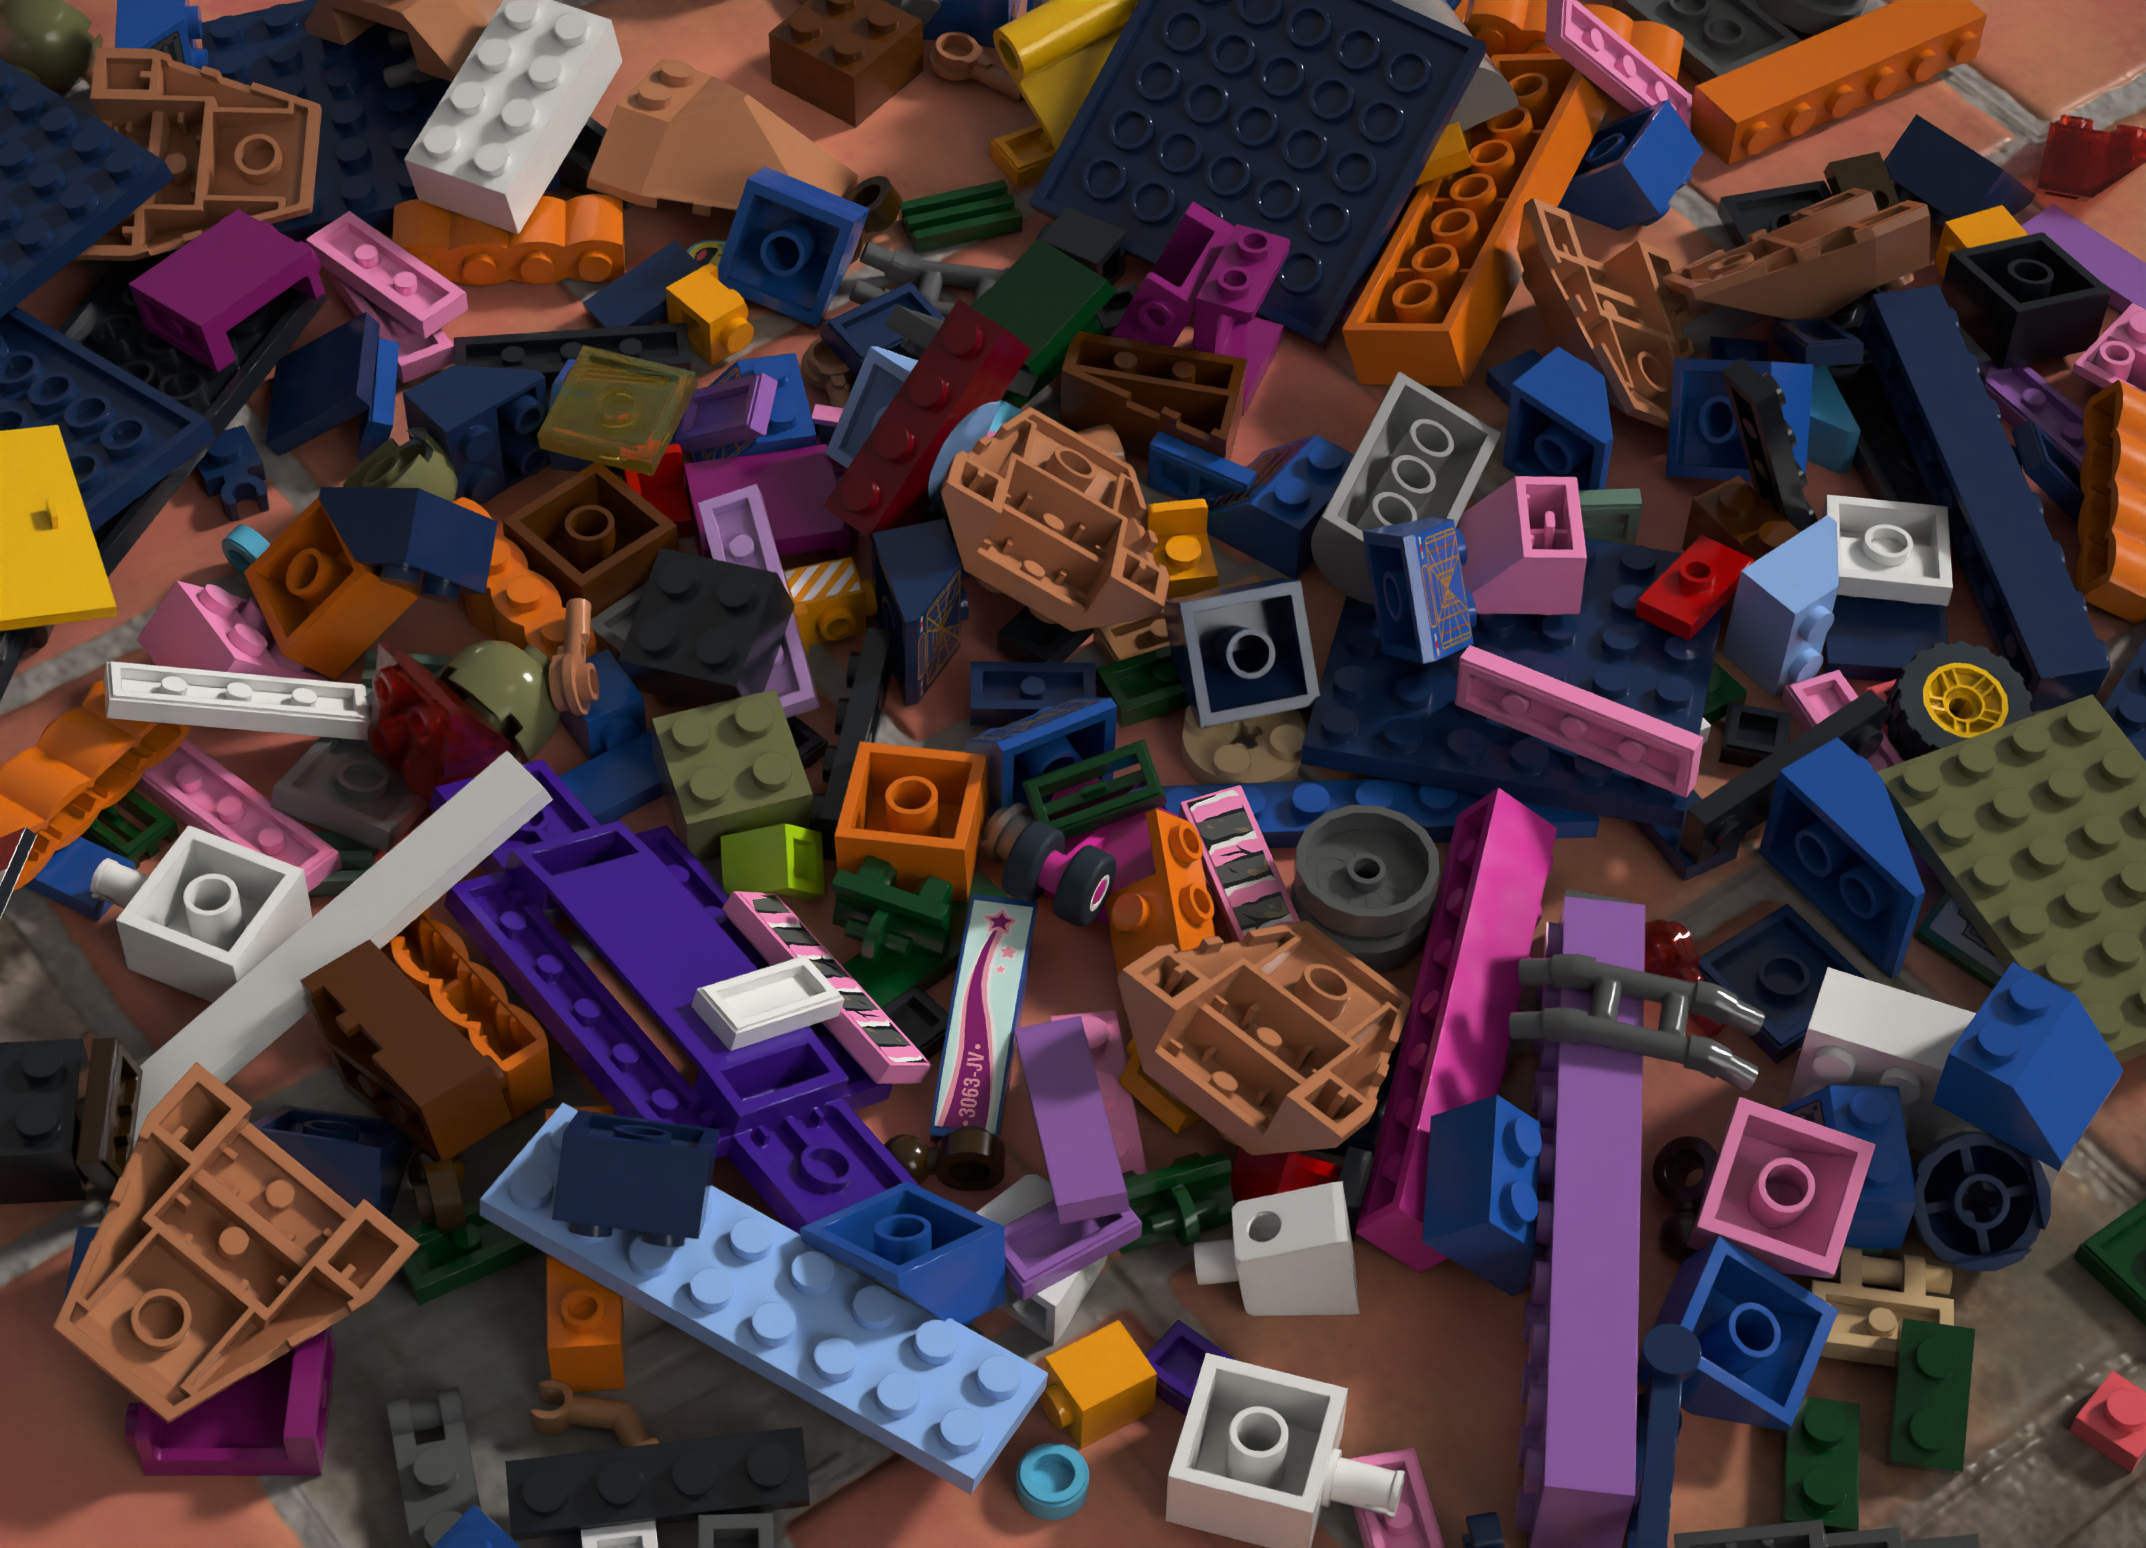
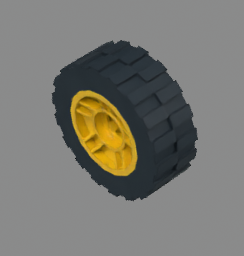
[1884,641,2034,761]

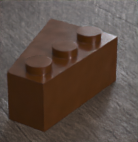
[1060,331,1247,460]
[300,939,513,1161]

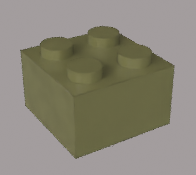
[652,689,813,862]

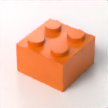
[244,496,419,680]
[834,741,989,902]

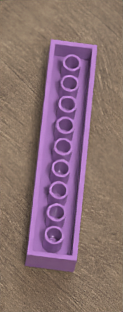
[1515,896,1645,1548]

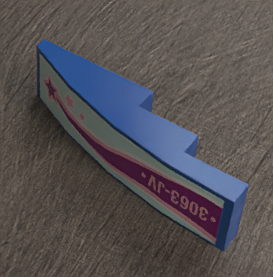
[929,894,1038,1142]

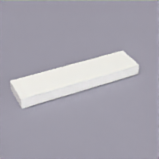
[103,661,371,741]

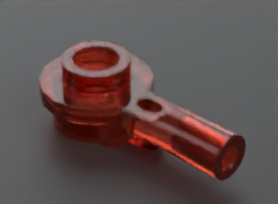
[1644,919,1728,1038]

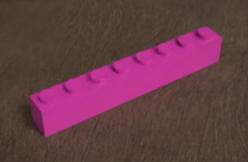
[1355,788,1557,1273]

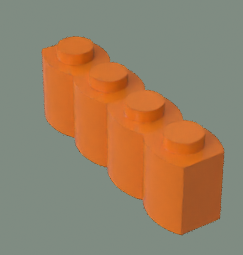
[1464,0,1684,82]
[392,194,625,286]
[2075,380,2146,625]
[453,497,597,662]
[0,679,191,891]
[380,908,554,1120]

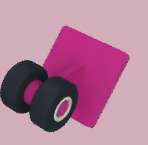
[1001,778,1180,927]

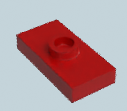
[1635,535,1755,641]

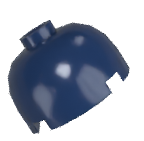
[1910,1131,2051,1271]

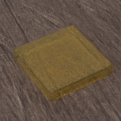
[537,345,698,476]

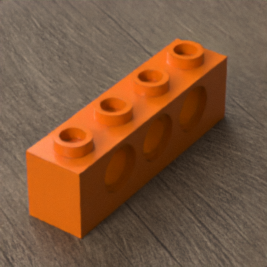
[545,1105,626,1393]

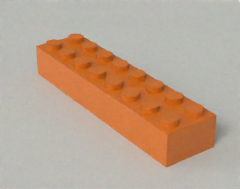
[1342,53,1609,388]

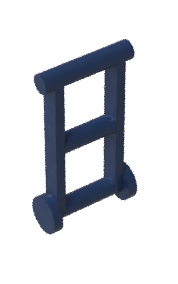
[1626,1324,1702,1548]

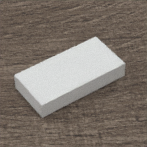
[691,955,845,1051]

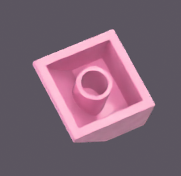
[1687,1097,1876,1278]

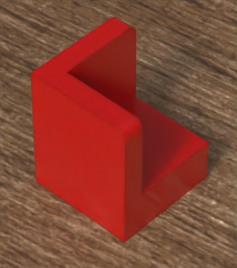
[620,444,693,538]
[1231,1147,1342,1204]

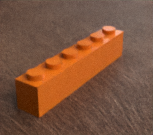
[1691,0,1987,165]

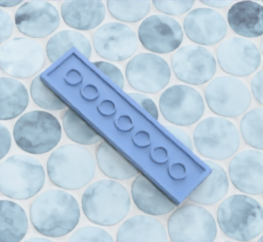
[480,1103,1049,1495]

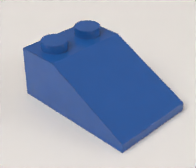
[1759,737,1925,979]

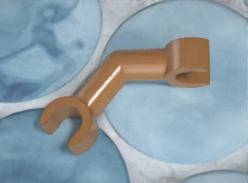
[530,1380,659,1447]

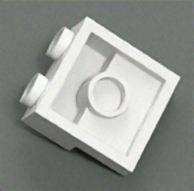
[1821,494,1953,606]

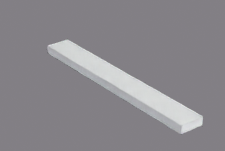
[133,750,553,1149]

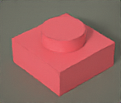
[2069,1370,2146,1473]

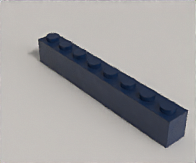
[1859,285,2110,712]

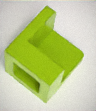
[720,823,826,900]

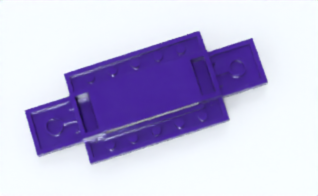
[429,759,920,1235]

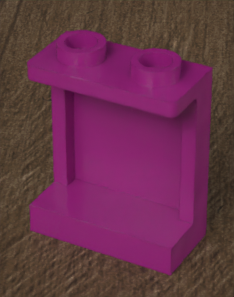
[1111,202,1235,346]
[129,209,325,372]
[1192,224,1290,416]
[684,444,859,560]
[125,1326,337,1476]

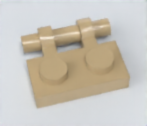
[1809,1246,1954,1367]

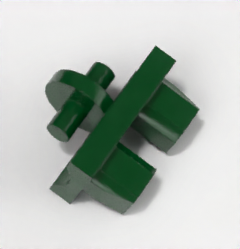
[831,855,953,966]
[1118,1151,1235,1254]

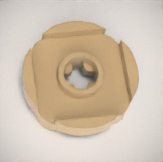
[1181,705,1307,785]

